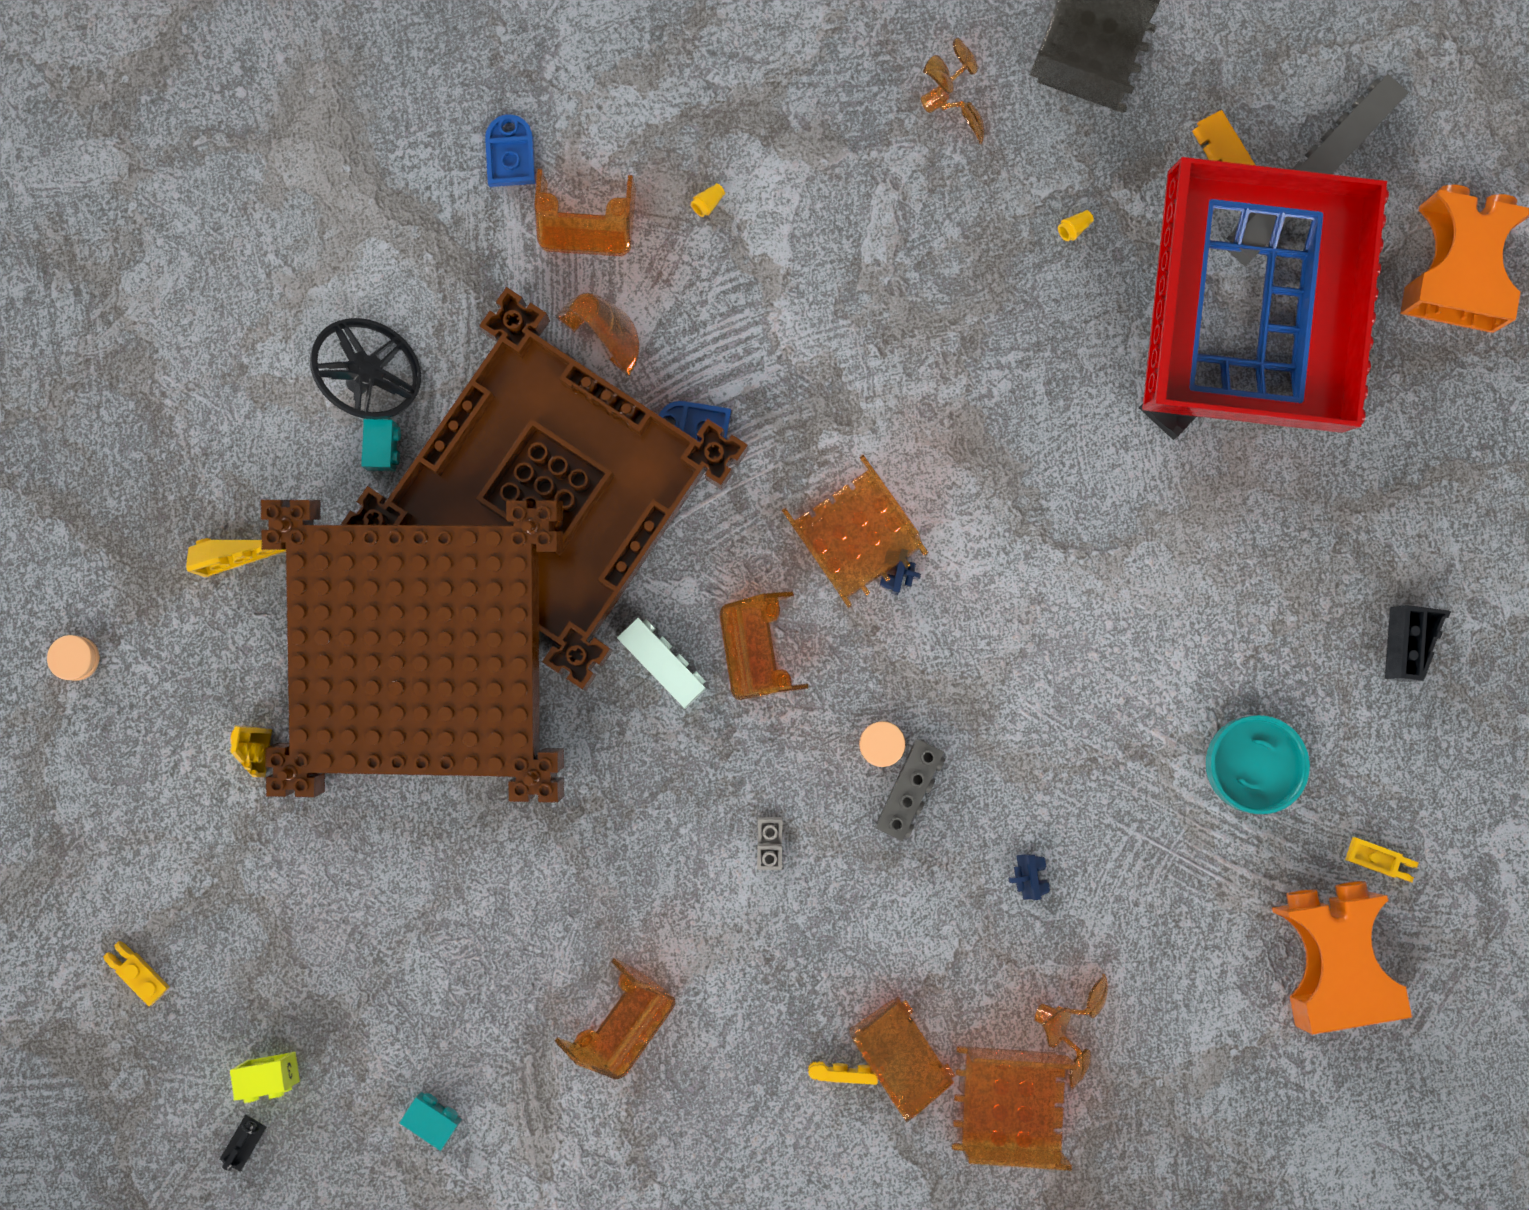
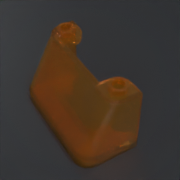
[849,996,956,1122]

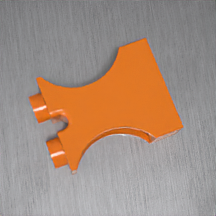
[1400,185,1529,333]
[1272,881,1412,1035]

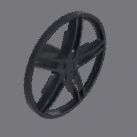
[310,318,421,420]

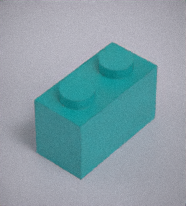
[361,419,401,471]
[399,1092,462,1151]

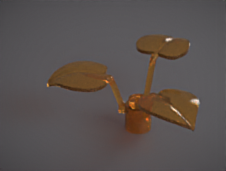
[921,37,984,144]
[1035,973,1108,1090]

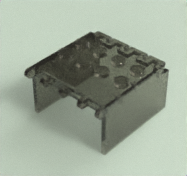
[1030,0,1160,113]

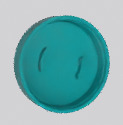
[1206,715,1310,814]

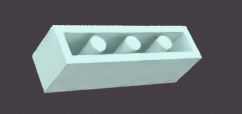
[617,618,706,709]

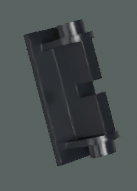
[219,1115,267,1172]

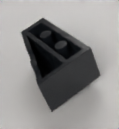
[1385,605,1451,682]

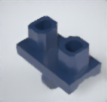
[879,549,921,595]
[1008,854,1050,900]

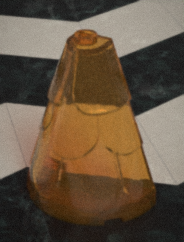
[555,293,639,376]

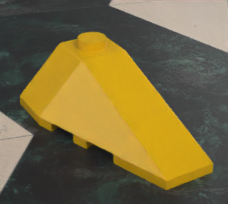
[186,538,286,577]
[230,725,272,777]

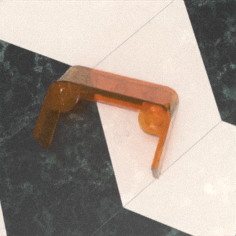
[534,169,636,256]
[720,591,809,700]
[555,958,675,1080]

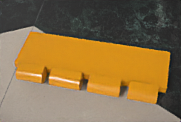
[1192,110,1255,165]

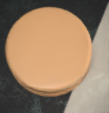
[47,635,99,681]
[859,721,905,767]

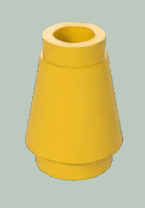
[691,183,725,217]
[1058,210,1094,241]

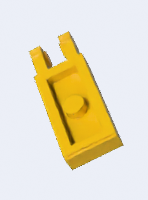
[1345,837,1419,883]
[103,941,170,1006]
[808,1061,878,1085]

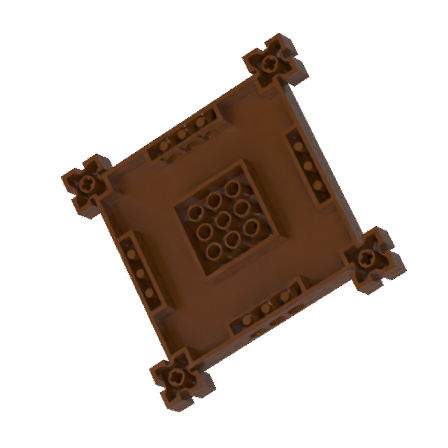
[340,287,748,691]
[261,500,564,803]

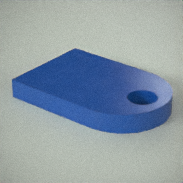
[485,114,536,187]
[659,401,731,442]

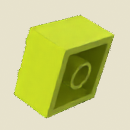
[230,1052,300,1103]

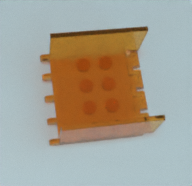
[782,455,928,608]
[952,1046,1077,1171]

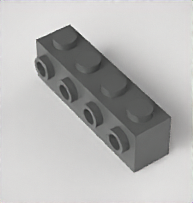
[874,739,945,841]

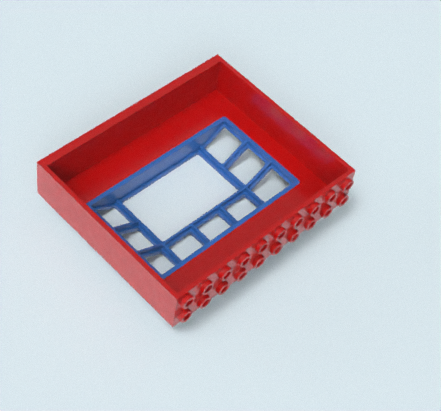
[1142,157,1389,433]

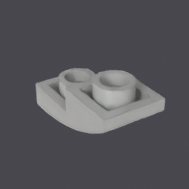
[757,817,782,870]

